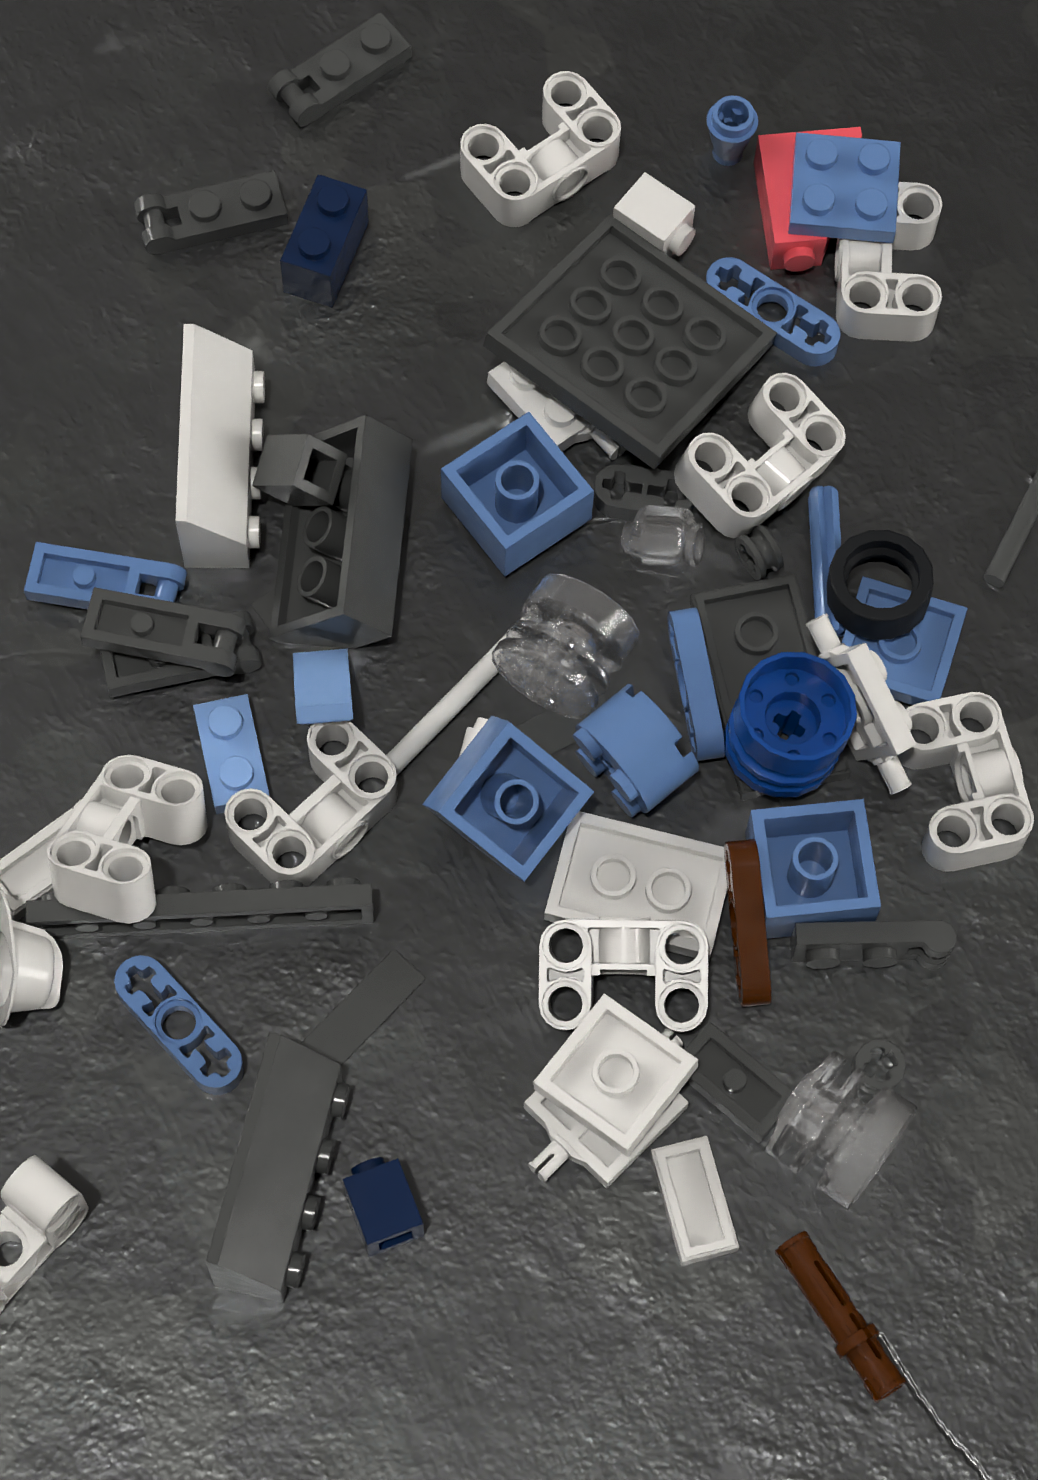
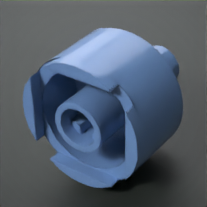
[572,684,699,818]

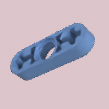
[706,257,840,367]
[667,607,725,761]
[114,955,244,1095]

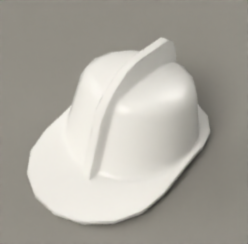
[0,888,63,1028]

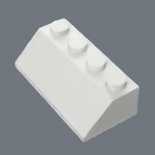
[175,324,265,568]

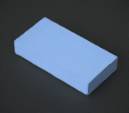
[293,648,353,725]

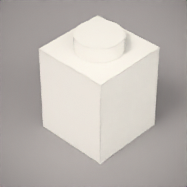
[613,172,696,257]

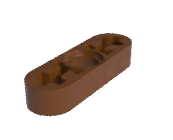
[724,839,771,1007]

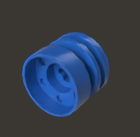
[723,652,857,797]

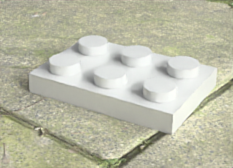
[544,811,727,961]

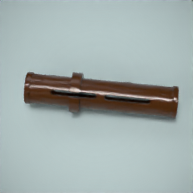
[775,1231,907,1403]

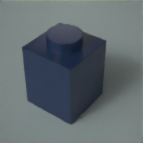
[343,1157,424,1257]

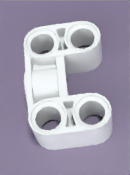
[460,71,621,227]
[834,182,943,342]
[674,373,846,538]
[897,692,1034,872]
[224,721,398,886]
[47,755,208,924]
[539,917,708,1032]
[0,1155,89,1314]

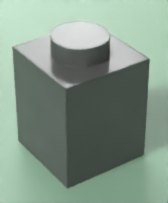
[252,434,348,506]

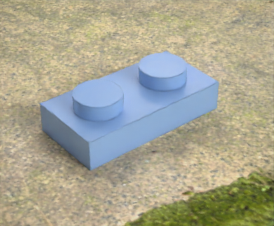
[193,694,270,814]

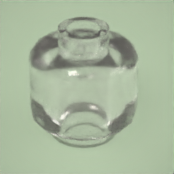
[621,505,705,578]

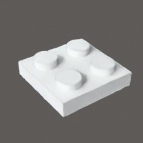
[533,993,698,1157]

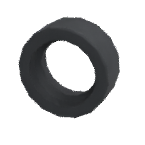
[827,530,934,640]

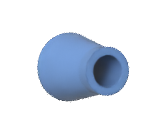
[706,95,758,166]

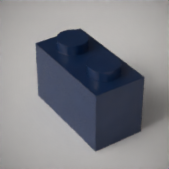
[280,174,369,308]

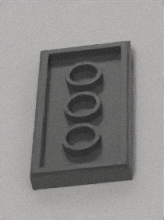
[690,574,851,800]

